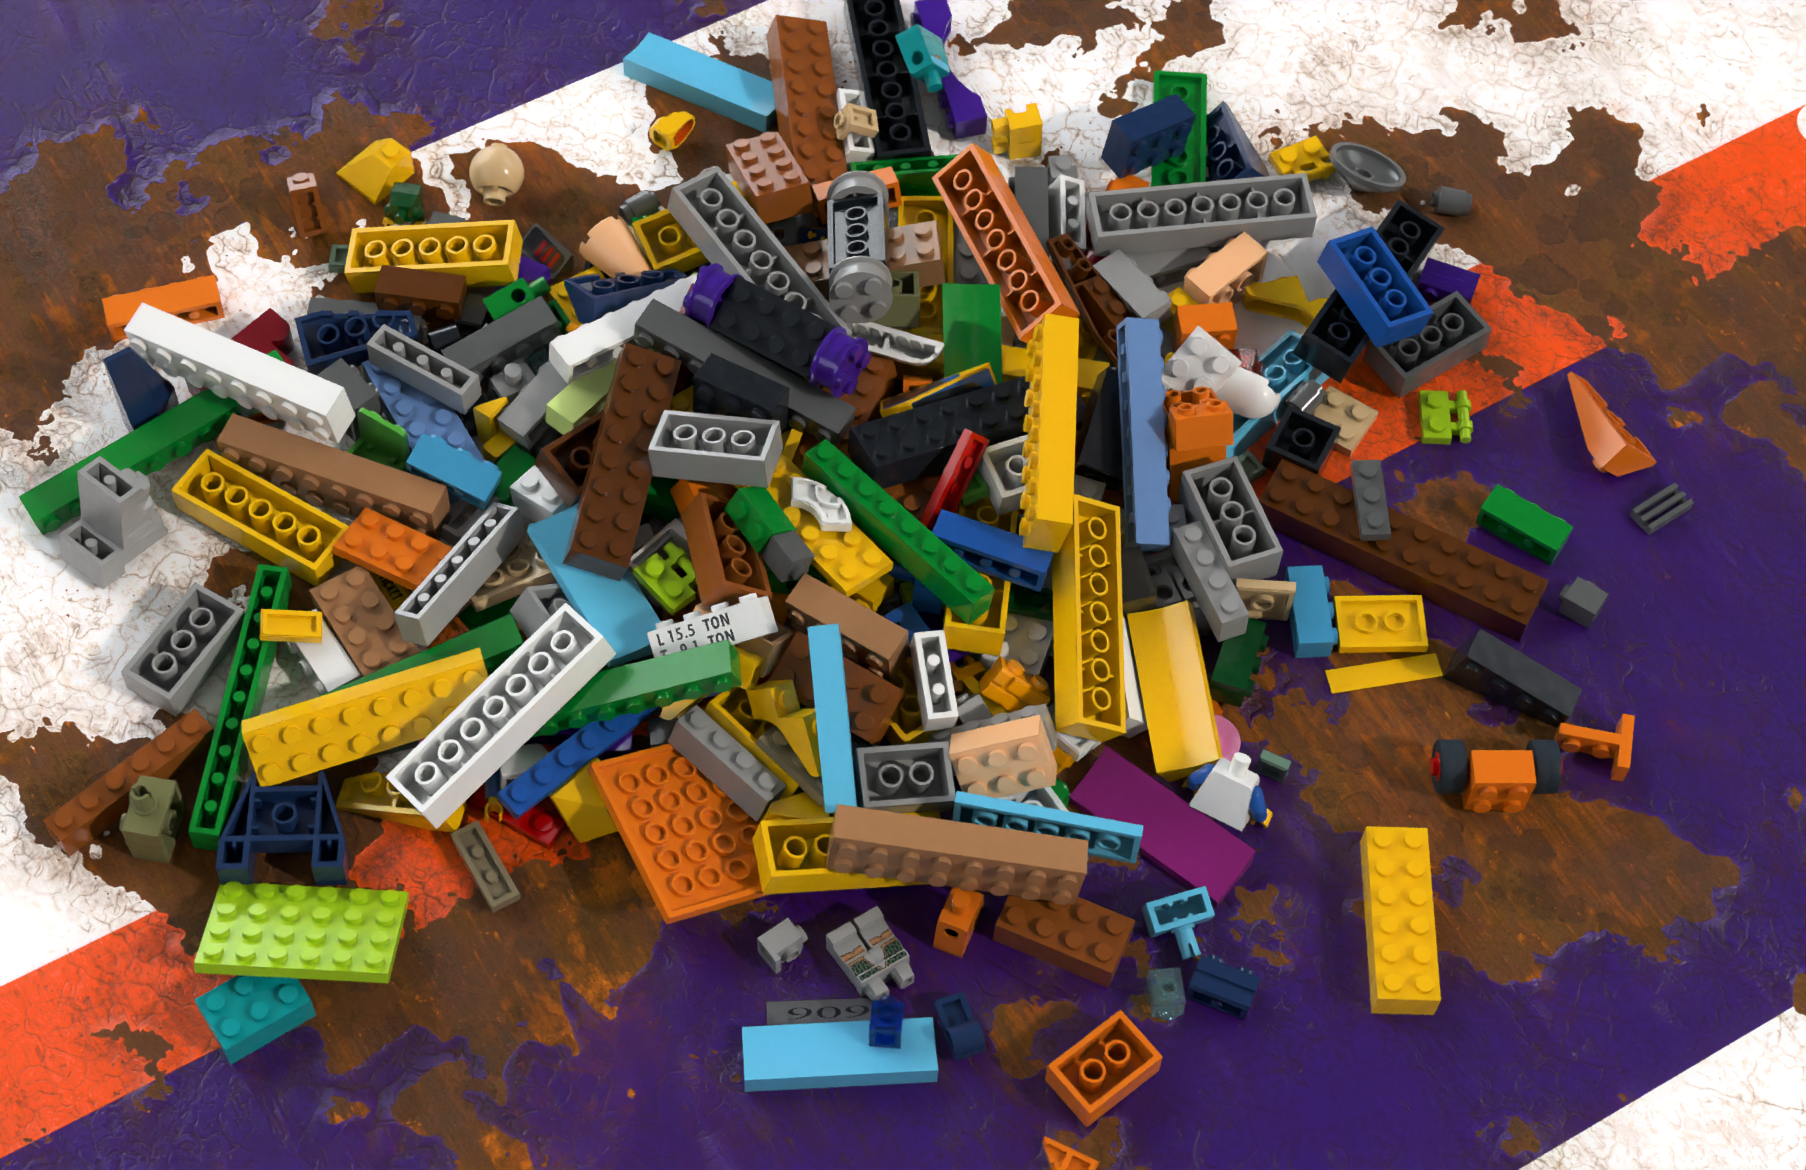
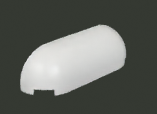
[841,318,945,366]
[1216,367,1281,418]

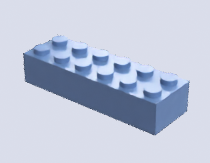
[362,360,484,505]

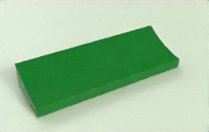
[942,283,1002,384]

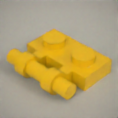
[1268,136,1337,182]

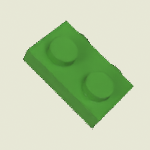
[347,408,410,472]

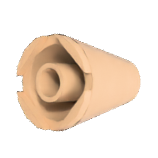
[579,216,652,278]

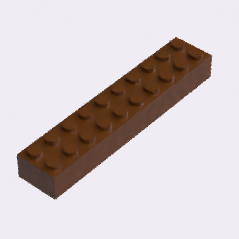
[1259,459,1549,642]

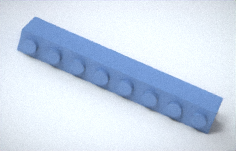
[1116,317,1172,552]

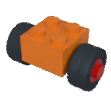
[1429,739,1563,813]

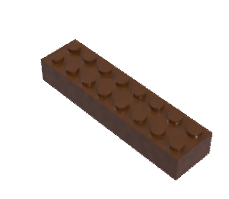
[563,342,681,581]

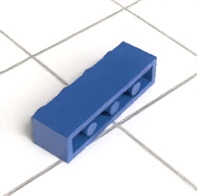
[932,509,1054,592]

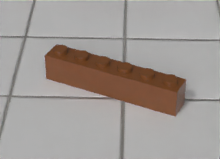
[43,709,214,857]

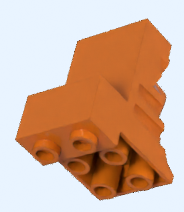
[1163,386,1234,502]

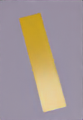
[1325,653,1443,694]

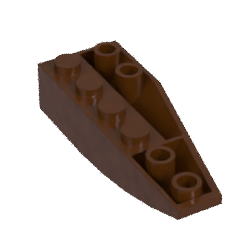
[1046,233,1165,368]

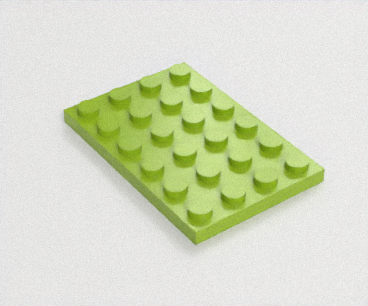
[194,881,409,983]

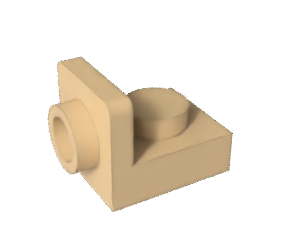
[834,102,879,140]

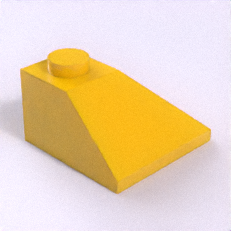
[337,138,415,205]
[549,757,618,843]

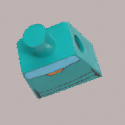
[895,24,950,93]

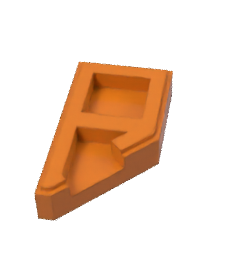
[1042,1136,1099,1170]

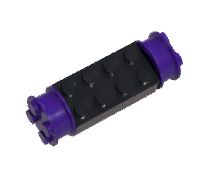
[682,263,871,398]

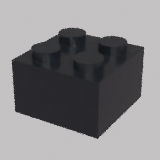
[1262,405,1341,476]

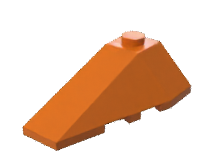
[1567,371,1657,477]

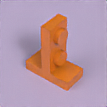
[1554,714,1635,782]

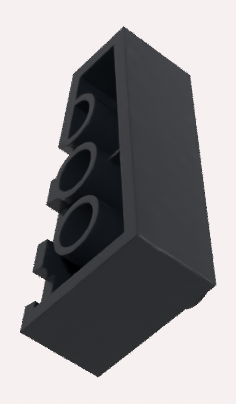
[1443,628,1582,728]

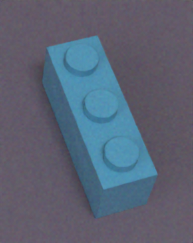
[406,433,502,511]
[1283,565,1338,658]

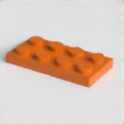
[333,507,453,591]

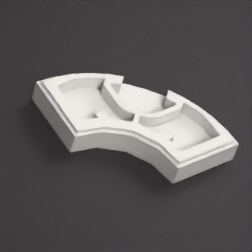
[791,477,852,532]

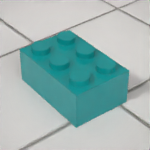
[195,975,316,1064]

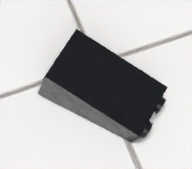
[1074,367,1123,491]

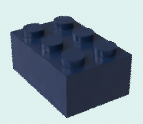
[1101,94,1196,179]

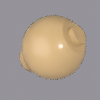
[469,143,524,206]

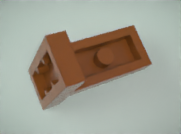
[286,172,328,239]

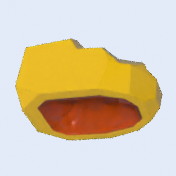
[649,111,695,151]

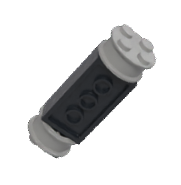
[827,171,893,323]

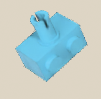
[1141,886,1215,960]

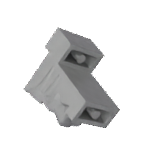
[59,456,168,589]

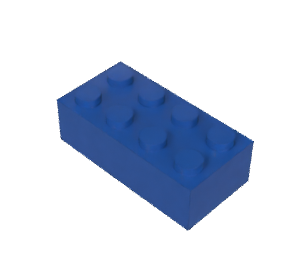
[1317,226,1434,348]

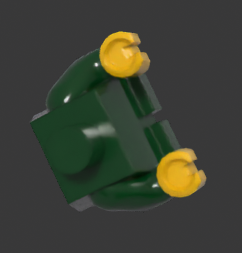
[382,182,426,226]

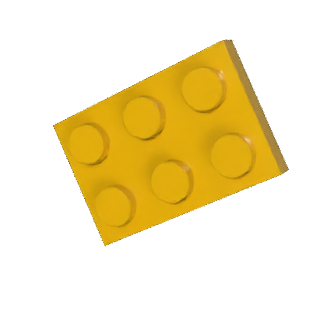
[1333,595,1429,653]

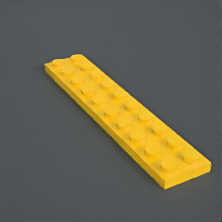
[669,385,893,597]

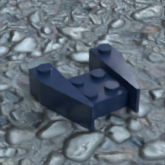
[216,771,350,885]

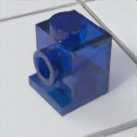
[869,996,904,1049]

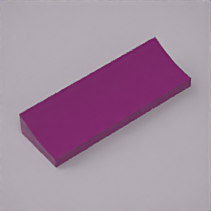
[1068,746,1256,907]

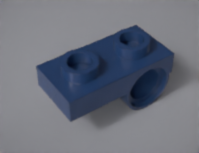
[933,991,985,1062]

